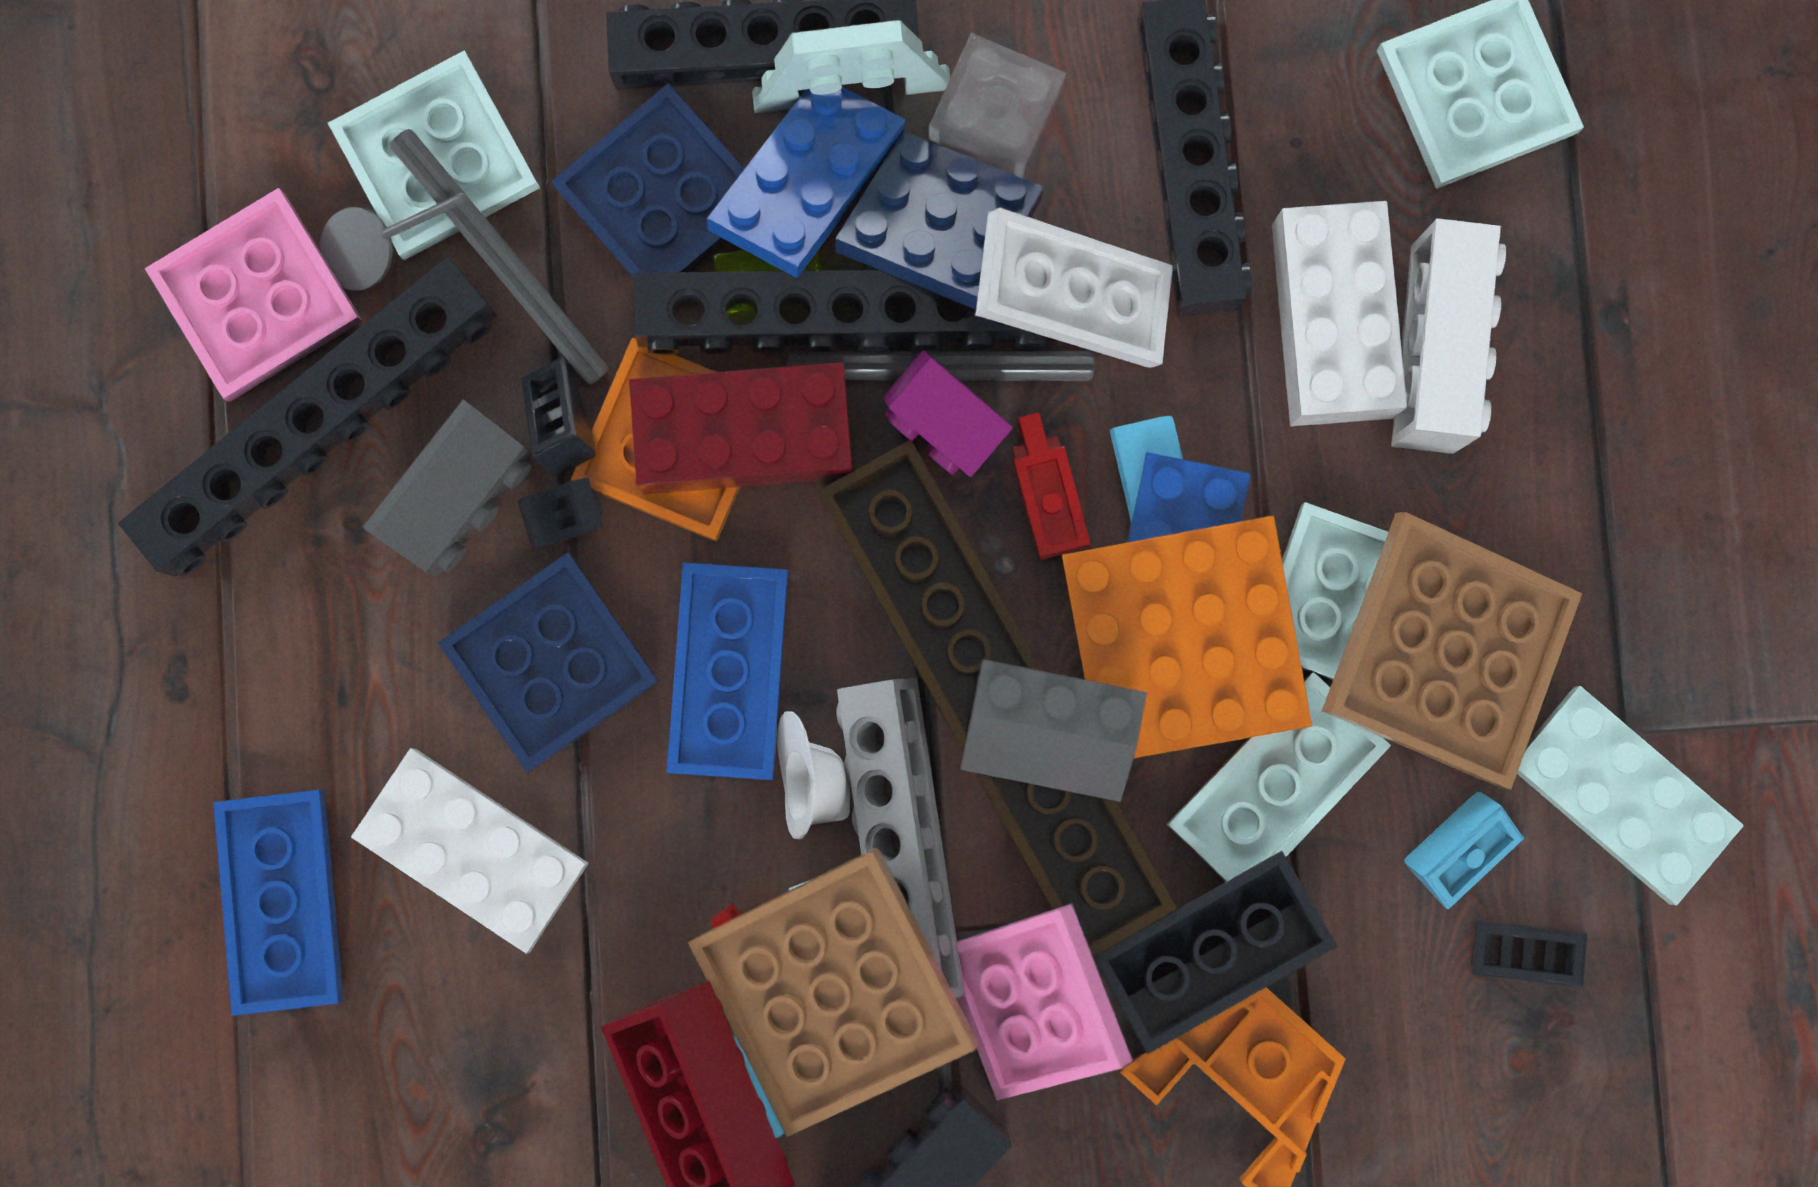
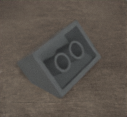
[362,399,532,577]
[960,660,1147,802]

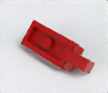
[1012,412,1091,562]

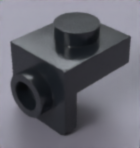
[518,477,603,548]

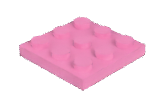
[145,188,363,402]
[956,904,1132,1101]

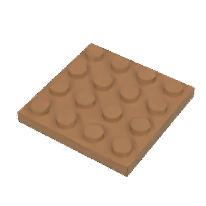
[1322,512,1582,790]
[688,847,979,1137]

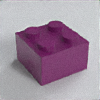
[882,349,1013,477]

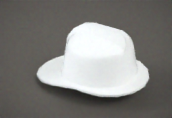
[777,711,850,839]

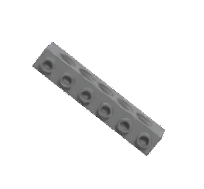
[836,678,965,998]

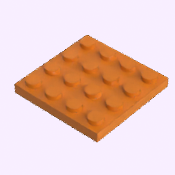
[1062,516,1312,758]

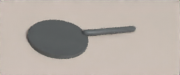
[320,193,467,291]

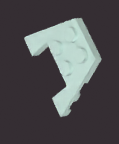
[752,20,951,113]

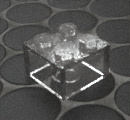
[929,33,1066,179]

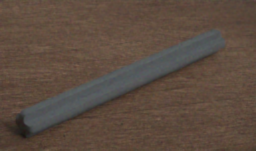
[390,129,609,385]
[786,350,1095,381]

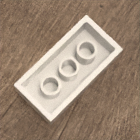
[1272,201,1407,426]
[1391,218,1506,454]

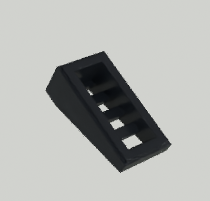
[521,356,596,475]
[1472,920,1587,988]

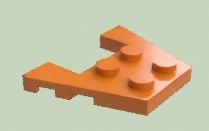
[1119,987,1346,1187]

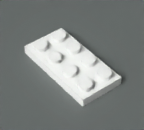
[976,207,1173,368]
[351,748,588,954]

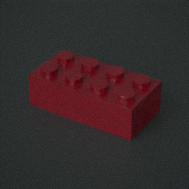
[629,362,852,495]
[600,980,795,1187]

